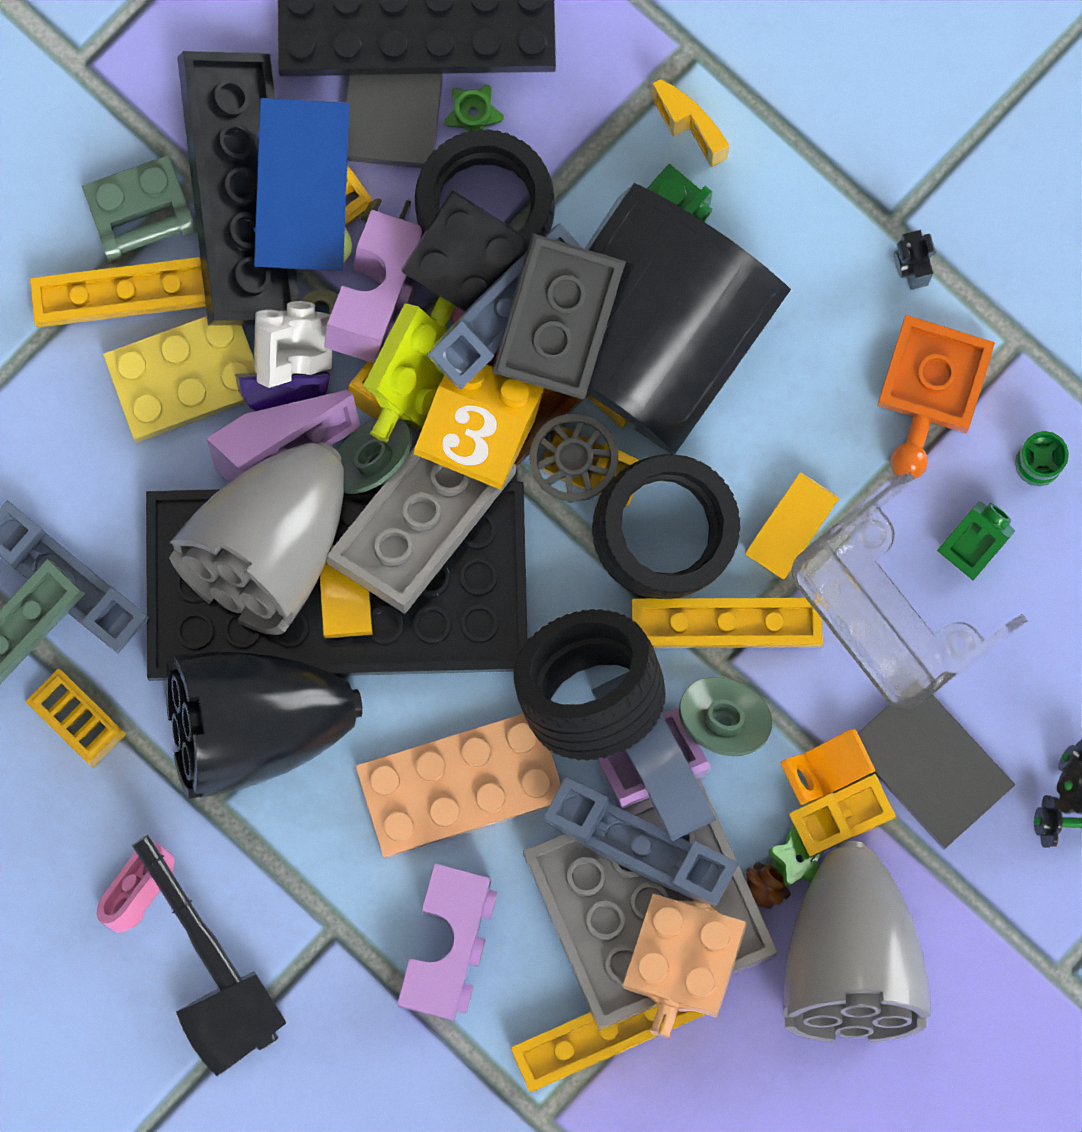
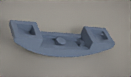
[426,224,582,390]
[0,500,149,654]
[591,672,716,841]
[543,776,738,907]

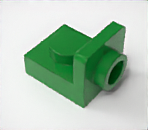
[647,164,713,222]
[937,501,1015,581]

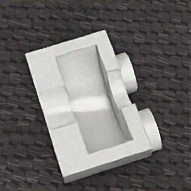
[254,301,332,388]

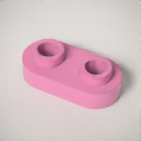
[97,842,174,933]

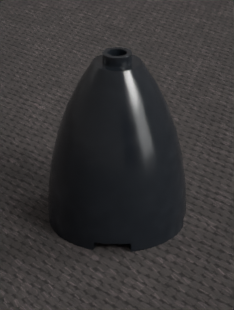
[166,652,363,799]

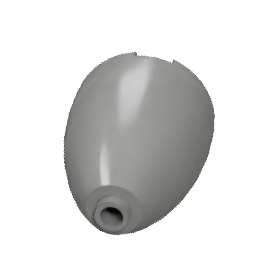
[169,442,344,635]
[783,841,931,1043]

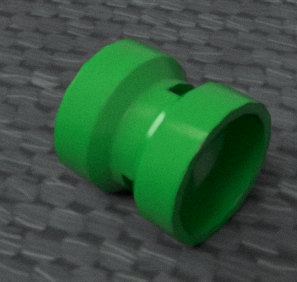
[1015,431,1069,487]

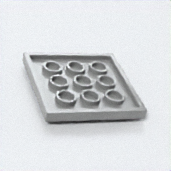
[523,778,778,1031]

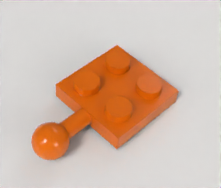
[877,315,995,480]

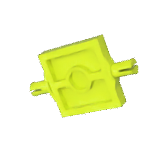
[363,296,455,443]

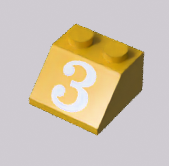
[413,364,544,490]

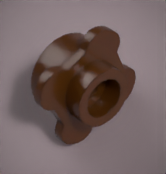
[745,862,791,909]

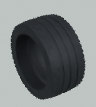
[415,129,555,239]
[592,454,741,599]
[513,609,666,760]

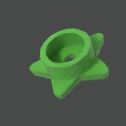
[444,85,504,132]
[769,827,825,886]

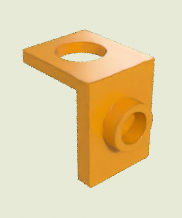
[780,728,875,805]

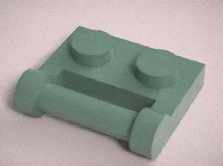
[82,155,197,263]

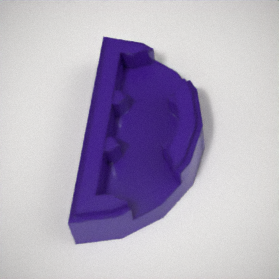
[235,371,331,411]

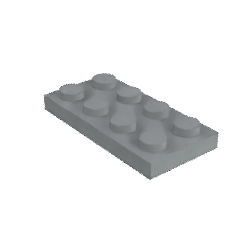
[327,445,516,614]

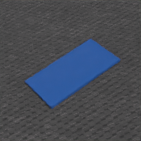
[253,98,349,271]

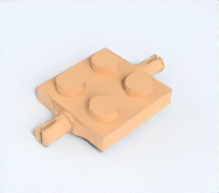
[623,894,746,1038]

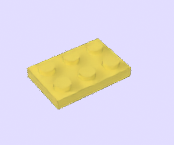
[103,316,255,443]

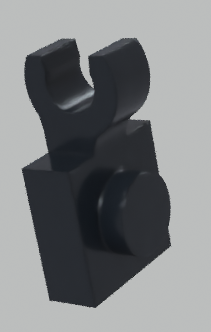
[894,230,936,290]

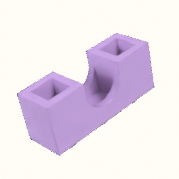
[324,210,423,363]
[397,864,498,1022]

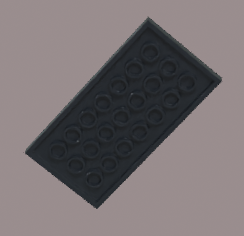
[146,482,528,681]

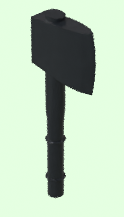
[132,835,286,1076]

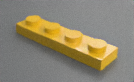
[30,257,206,328]
[631,598,823,648]
[510,1006,706,1093]

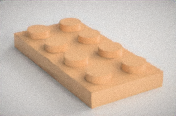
[356,713,561,858]

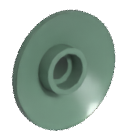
[337,418,412,494]
[679,677,772,756]

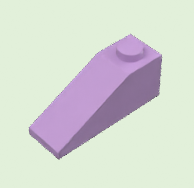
[206,390,360,482]

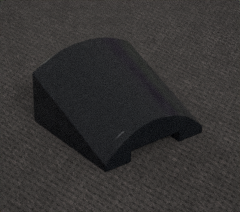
[585,183,791,454]

